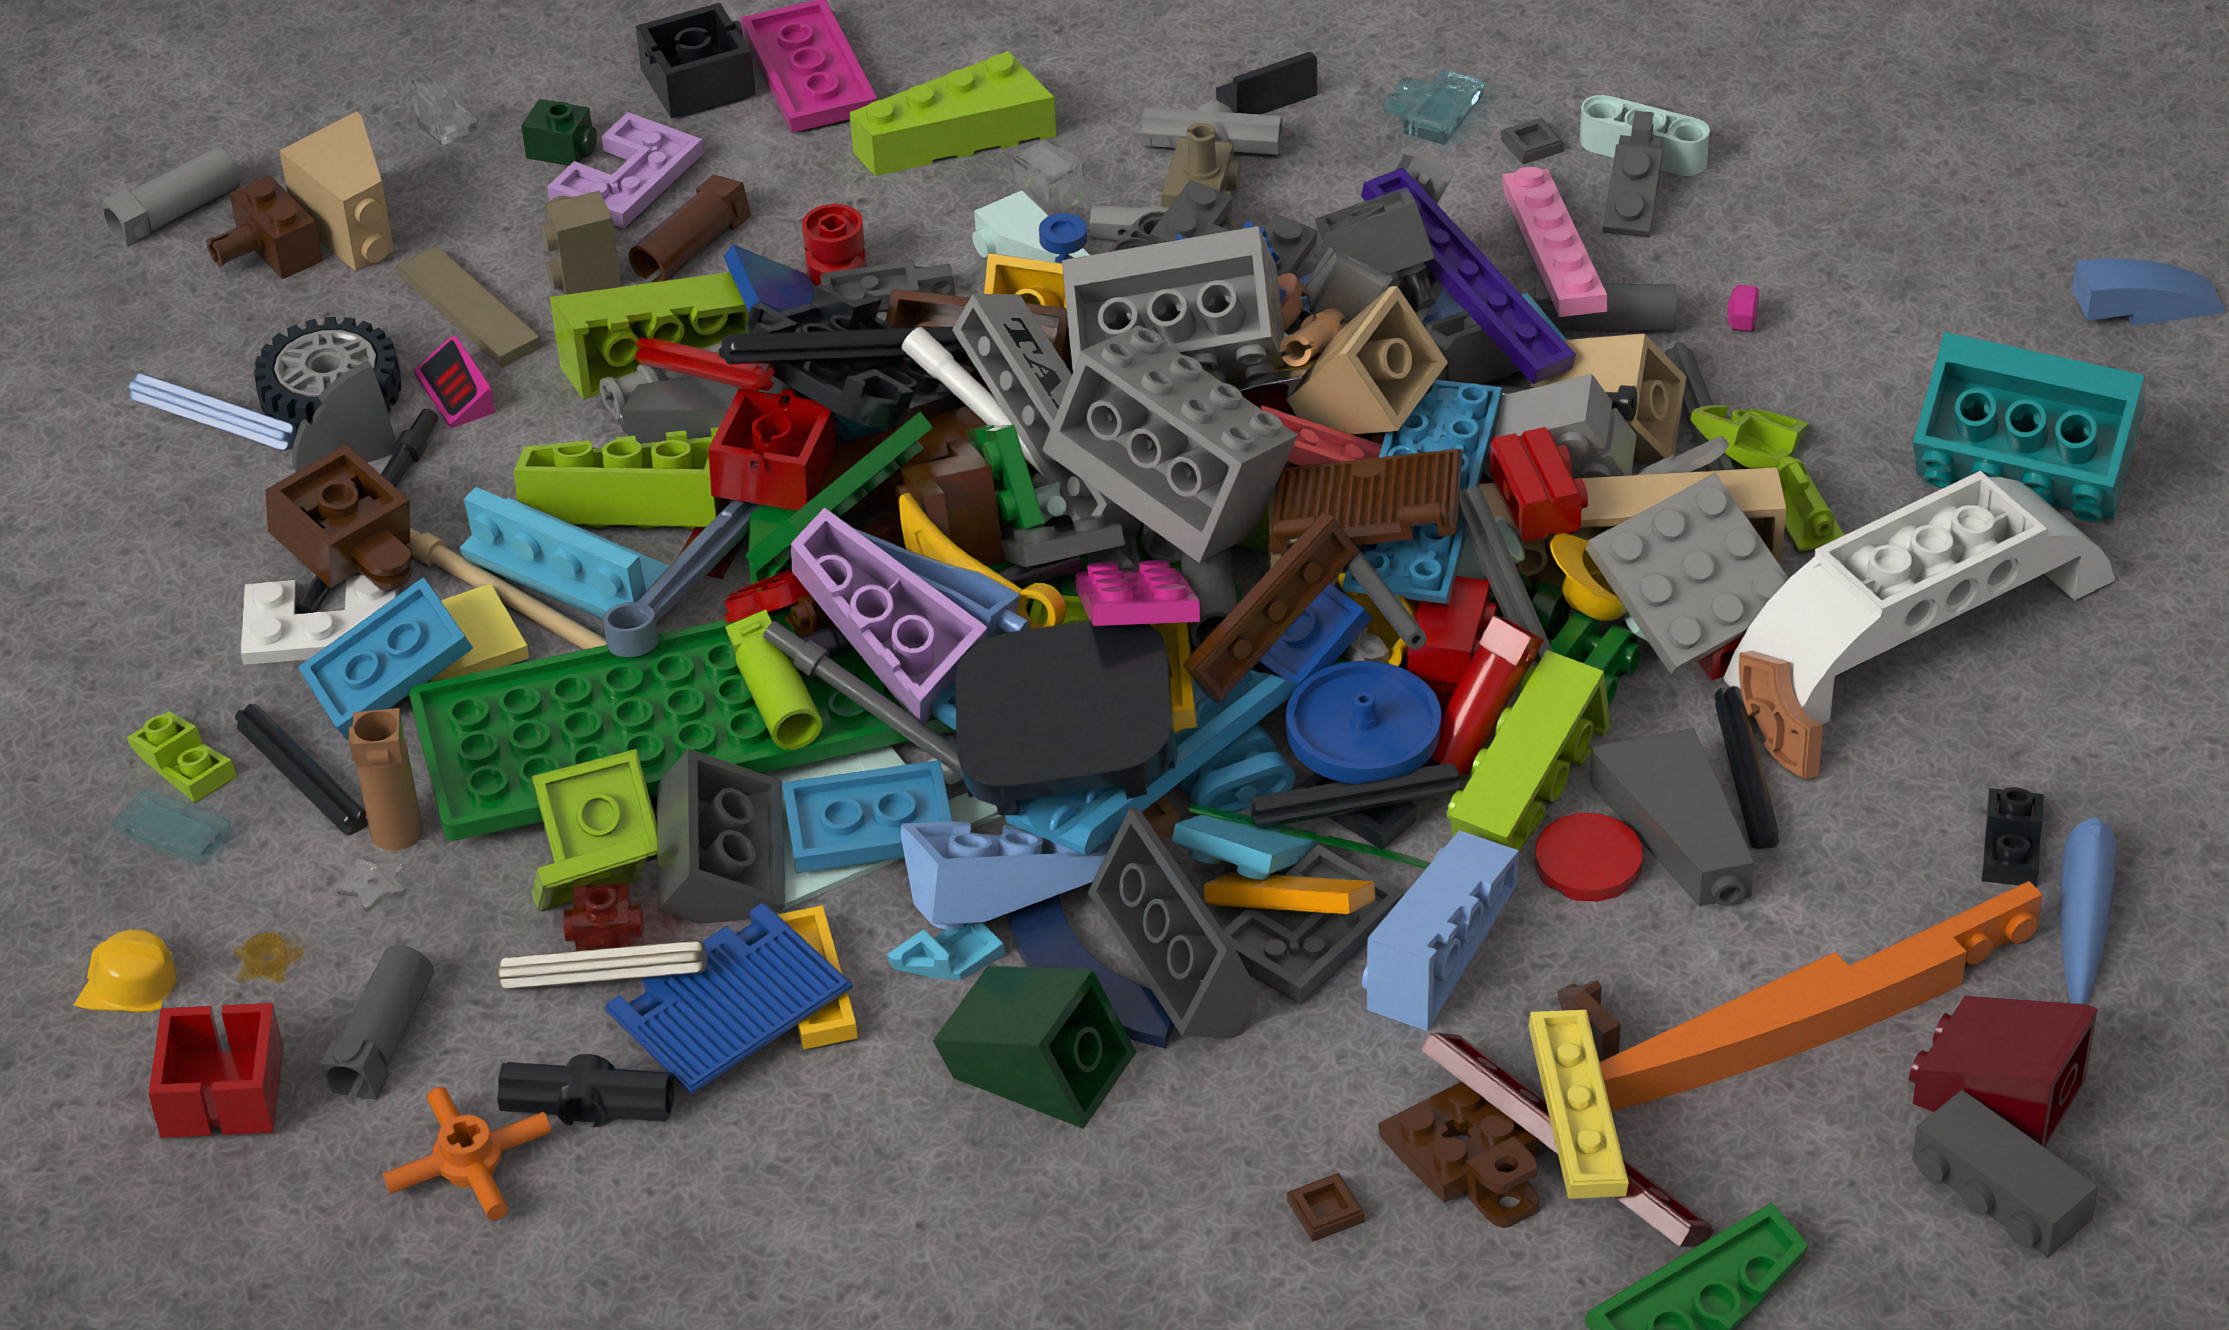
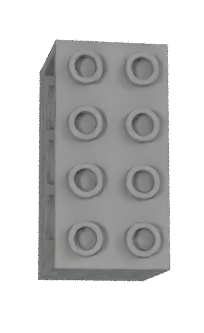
[1062,226,1288,383]
[1042,325,1298,563]

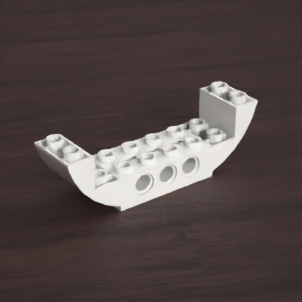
[1724,471,2115,725]

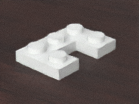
[241,574,399,665]

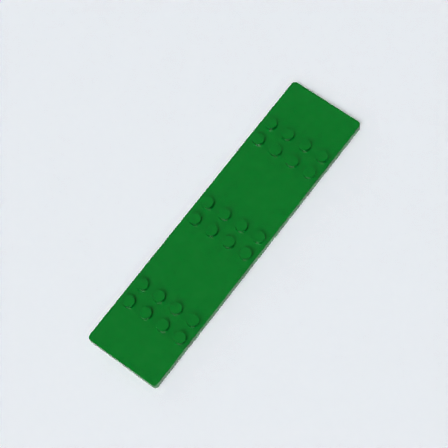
[409,531,1259,841]

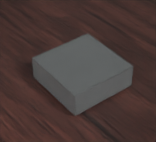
[1501,118,1564,165]

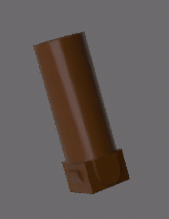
[628,174,751,282]

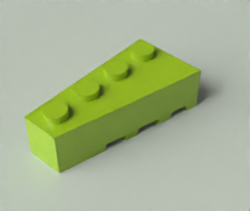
[850,51,1056,176]
[514,427,726,530]

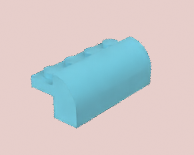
[460,487,670,620]

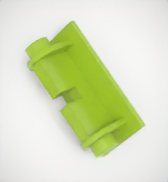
[1777,456,1844,552]

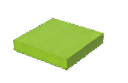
[532,749,658,863]
[531,836,648,911]

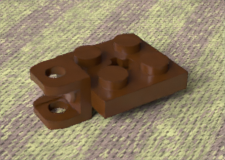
[1378,1081,1540,1228]

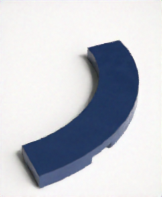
[1007,894,1174,1049]

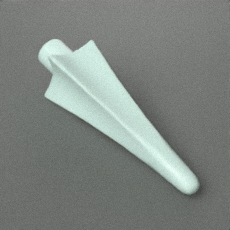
[1034,482,1069,525]

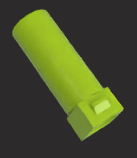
[725,610,822,750]

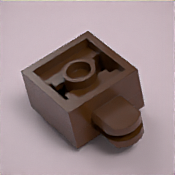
[266,444,412,591]

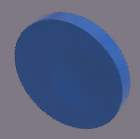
[1286,661,1441,784]

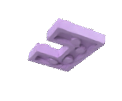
[547,112,704,229]

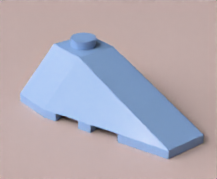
[900,821,1116,930]

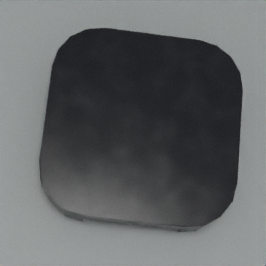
[743,284,977,428]
[955,621,1178,815]

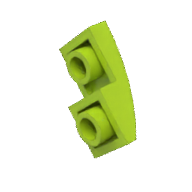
[127,711,237,803]

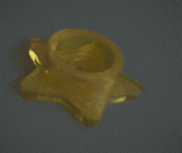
[233,932,304,984]

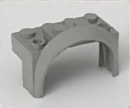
[1305,146,1475,324]

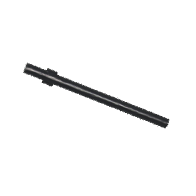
[295,409,439,614]

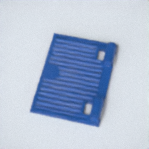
[604,903,853,1095]

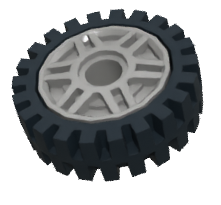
[254,317,402,434]

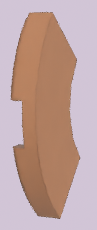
[1739,651,1823,779]

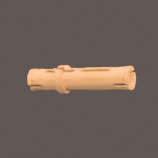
[1280,308,1347,367]

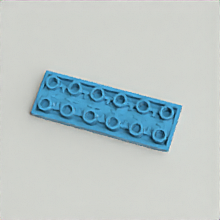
[1343,380,1502,604]
[1006,669,1296,855]

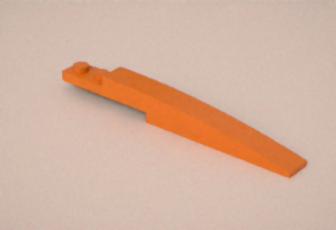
[1599,881,2043,1112]

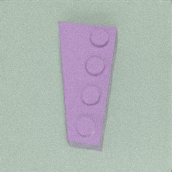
[791,508,988,724]

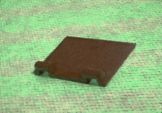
[1269,449,1463,555]

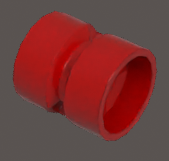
[802,203,867,286]

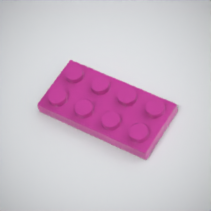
[740,0,877,133]
[1076,560,1200,626]

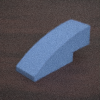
[2072,258,2225,326]

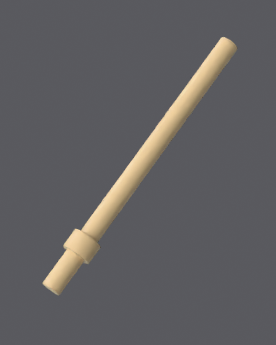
[406,527,607,650]

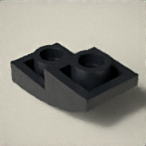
[1982,787,2044,888]

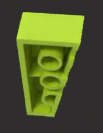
[550,272,749,400]
[1447,650,1611,852]

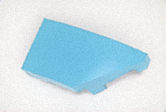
[886,922,1006,980]

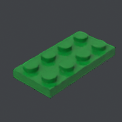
[745,412,933,571]

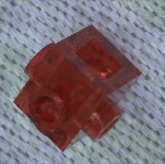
[563,883,644,951]

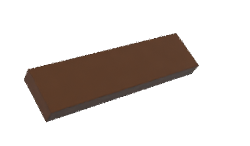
[1182,512,1359,703]

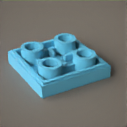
[1172,808,1317,880]

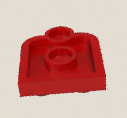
[723,567,811,623]

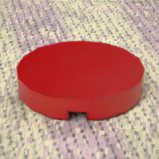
[1535,813,1643,902]

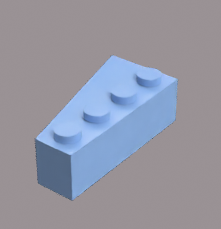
[1362,830,1519,1031]

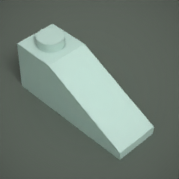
[972,190,1090,262]

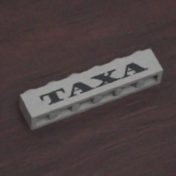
[952,294,1143,537]

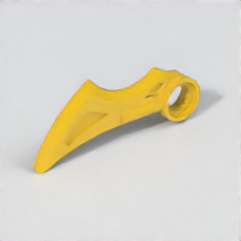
[899,493,1066,629]

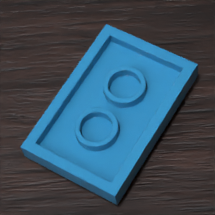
[298,577,473,739]
[782,760,952,873]

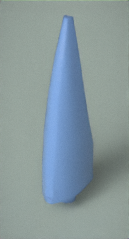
[853,528,1031,638]
[2060,818,2117,1004]

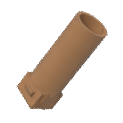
[349,708,423,851]

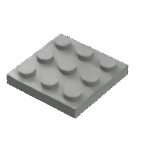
[1585,472,1789,675]

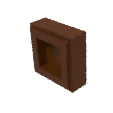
[1287,1173,1365,1242]

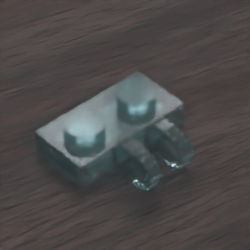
[1382,69,1484,146]

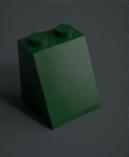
[933,966,1137,1129]

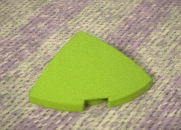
[1690,405,1809,469]

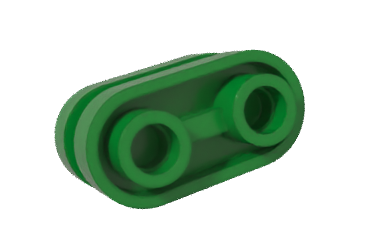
[1550,612,1642,705]

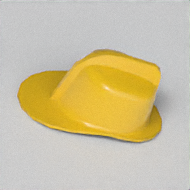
[1550,533,1628,621]
[73,929,177,1013]

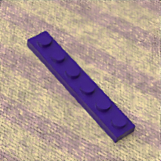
[1361,168,1576,384]

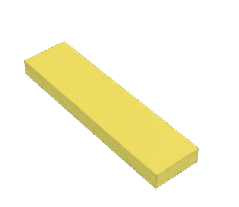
[1528,1010,1629,1199]

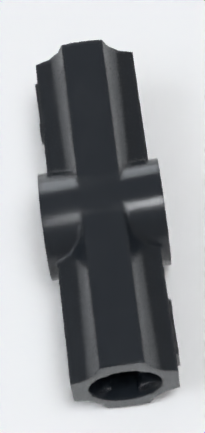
[497,1054,675,1127]

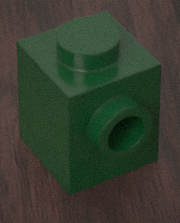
[521,99,597,166]

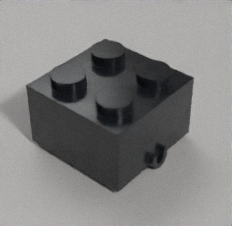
[636,2,756,118]

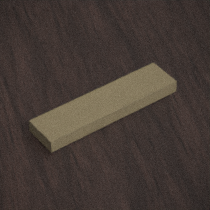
[397,246,542,368]

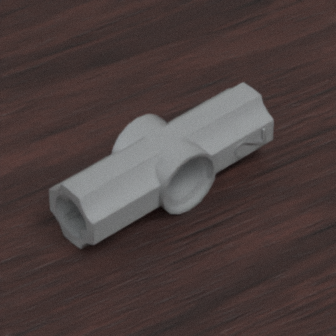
[1141,102,1283,155]

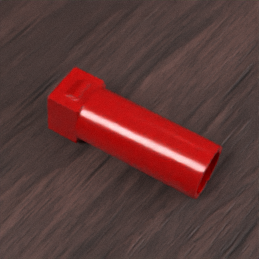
[1431,616,1544,776]

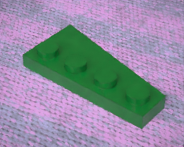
[1585,1202,1809,1330]

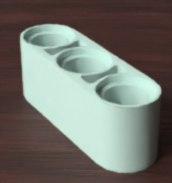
[1580,95,1710,176]

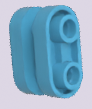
[1179,724,1295,815]

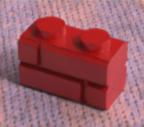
[1490,427,1588,542]

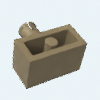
[1161,123,1241,226]
[540,190,622,295]

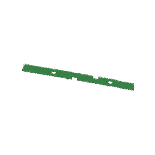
[1188,803,1431,869]

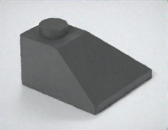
[1315,187,1435,277]

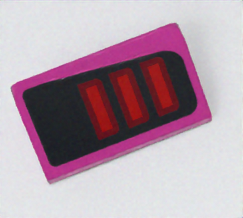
[414,335,495,429]

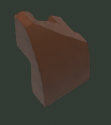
[1557,981,1621,1062]

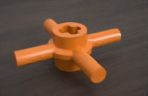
[382,1087,551,1221]

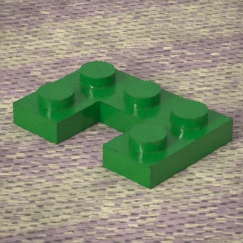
[966,425,1044,529]

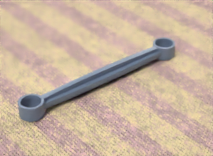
[603,500,763,657]

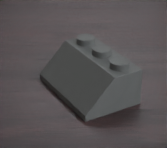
[657,749,785,924]

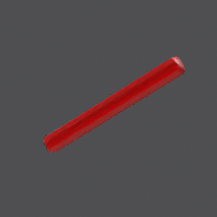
[634,338,775,391]

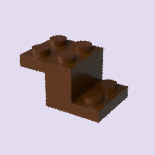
[895,438,1005,566]

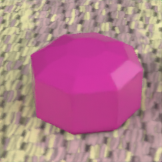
[1727,285,1760,332]

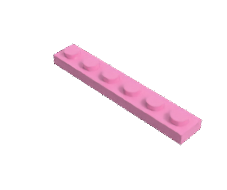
[1502,167,1607,317]

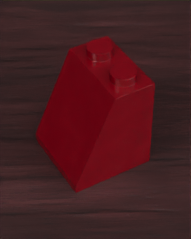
[1909,996,2098,1148]

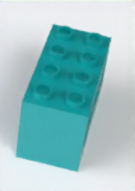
[1913,332,2145,523]

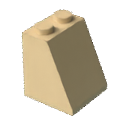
[279,111,394,271]
[1286,286,1448,434]
[1531,334,1686,463]

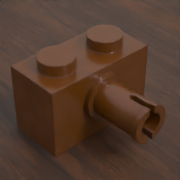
[206,175,323,279]

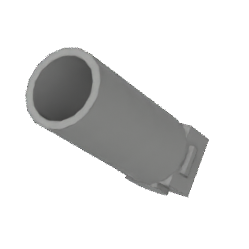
[102,147,240,247]

